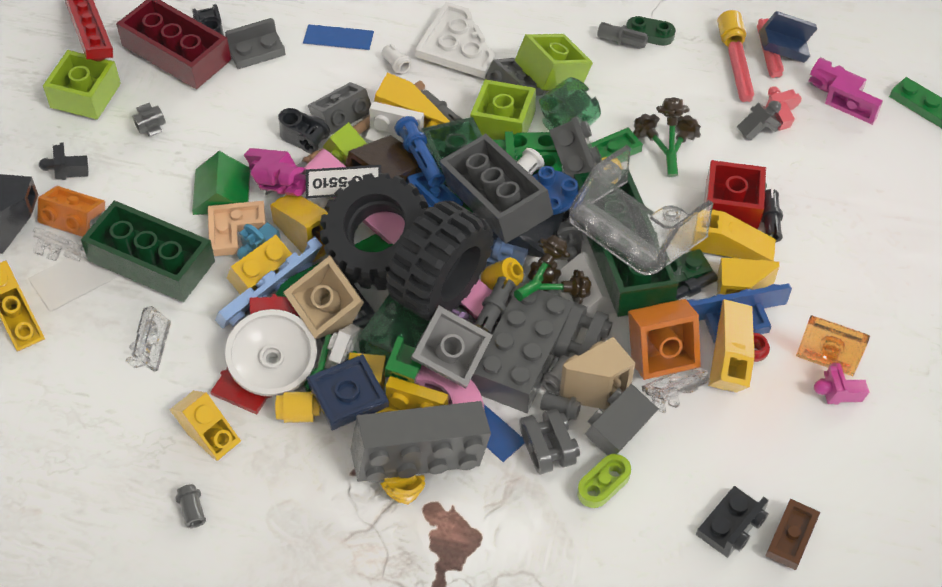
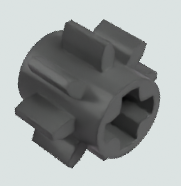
[132,103,166,136]

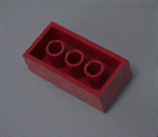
[116,0,231,90]

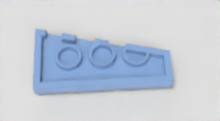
[215,237,322,329]

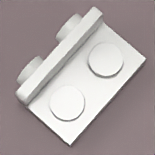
[365,101,424,143]

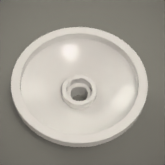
[225,309,317,396]

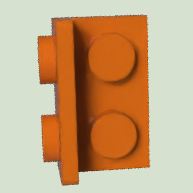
[37,186,105,237]

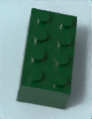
[81,200,215,302]

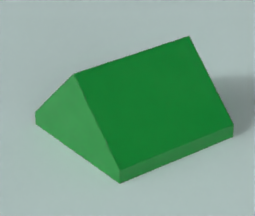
[192,151,251,215]

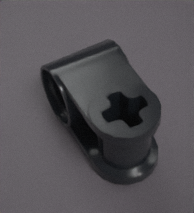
[192,4,224,36]
[278,108,331,154]

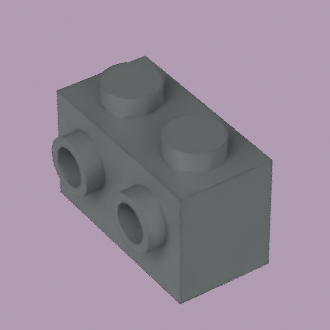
[585,383,659,456]

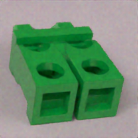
[493,131,562,176]

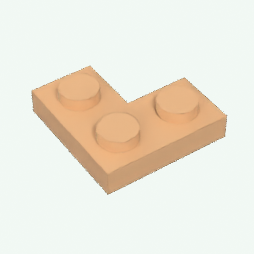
[208,201,266,256]

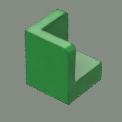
[385,336,422,384]

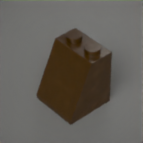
[345,135,422,181]

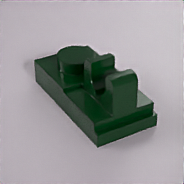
[668,249,713,287]

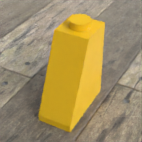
[270,195,328,263]

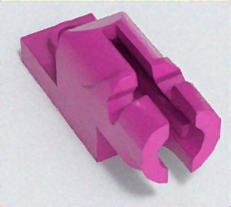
[808,57,883,125]
[244,148,306,196]

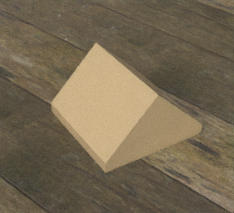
[284,255,364,339]

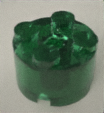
[539,77,601,130]

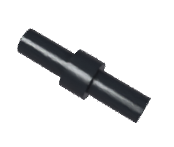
[676,271,718,300]

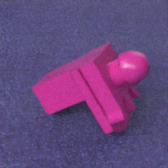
[814,363,870,405]

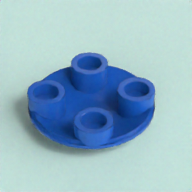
[533,166,578,215]

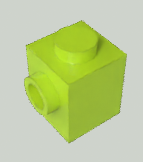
[322,122,367,165]

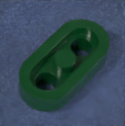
[626,16,676,46]

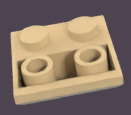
[559,337,635,410]

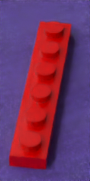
[65,0,113,61]

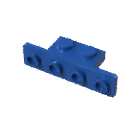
[687,283,792,343]

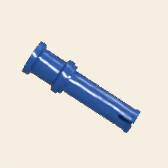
[394,116,445,188]

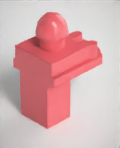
[765,86,802,131]

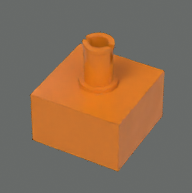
[628,299,701,380]

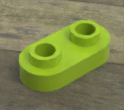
[577,454,631,508]

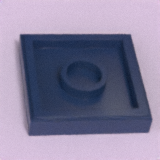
[306,354,389,431]

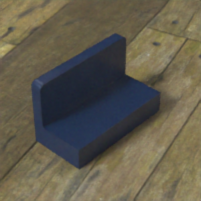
[759,11,818,63]

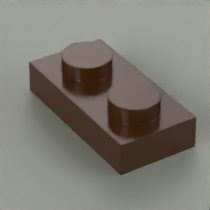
[765,498,821,570]

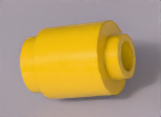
[717,10,746,47]
[481,257,524,290]
[275,392,321,423]

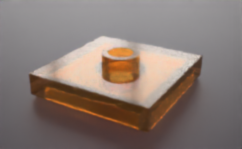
[796,315,870,377]

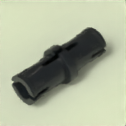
[761,189,783,243]

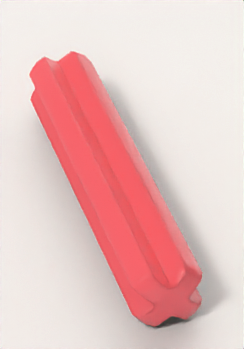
[757,18,784,78]
[728,41,754,102]

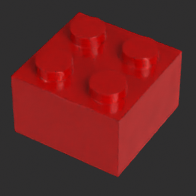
[704,160,766,230]

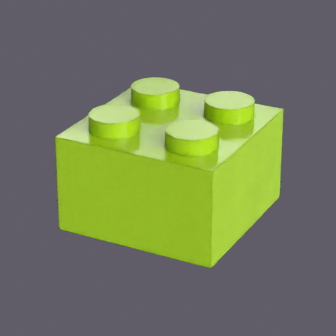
[514,34,593,91]
[43,50,121,120]
[470,79,536,140]

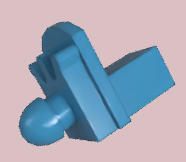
[237,222,281,259]

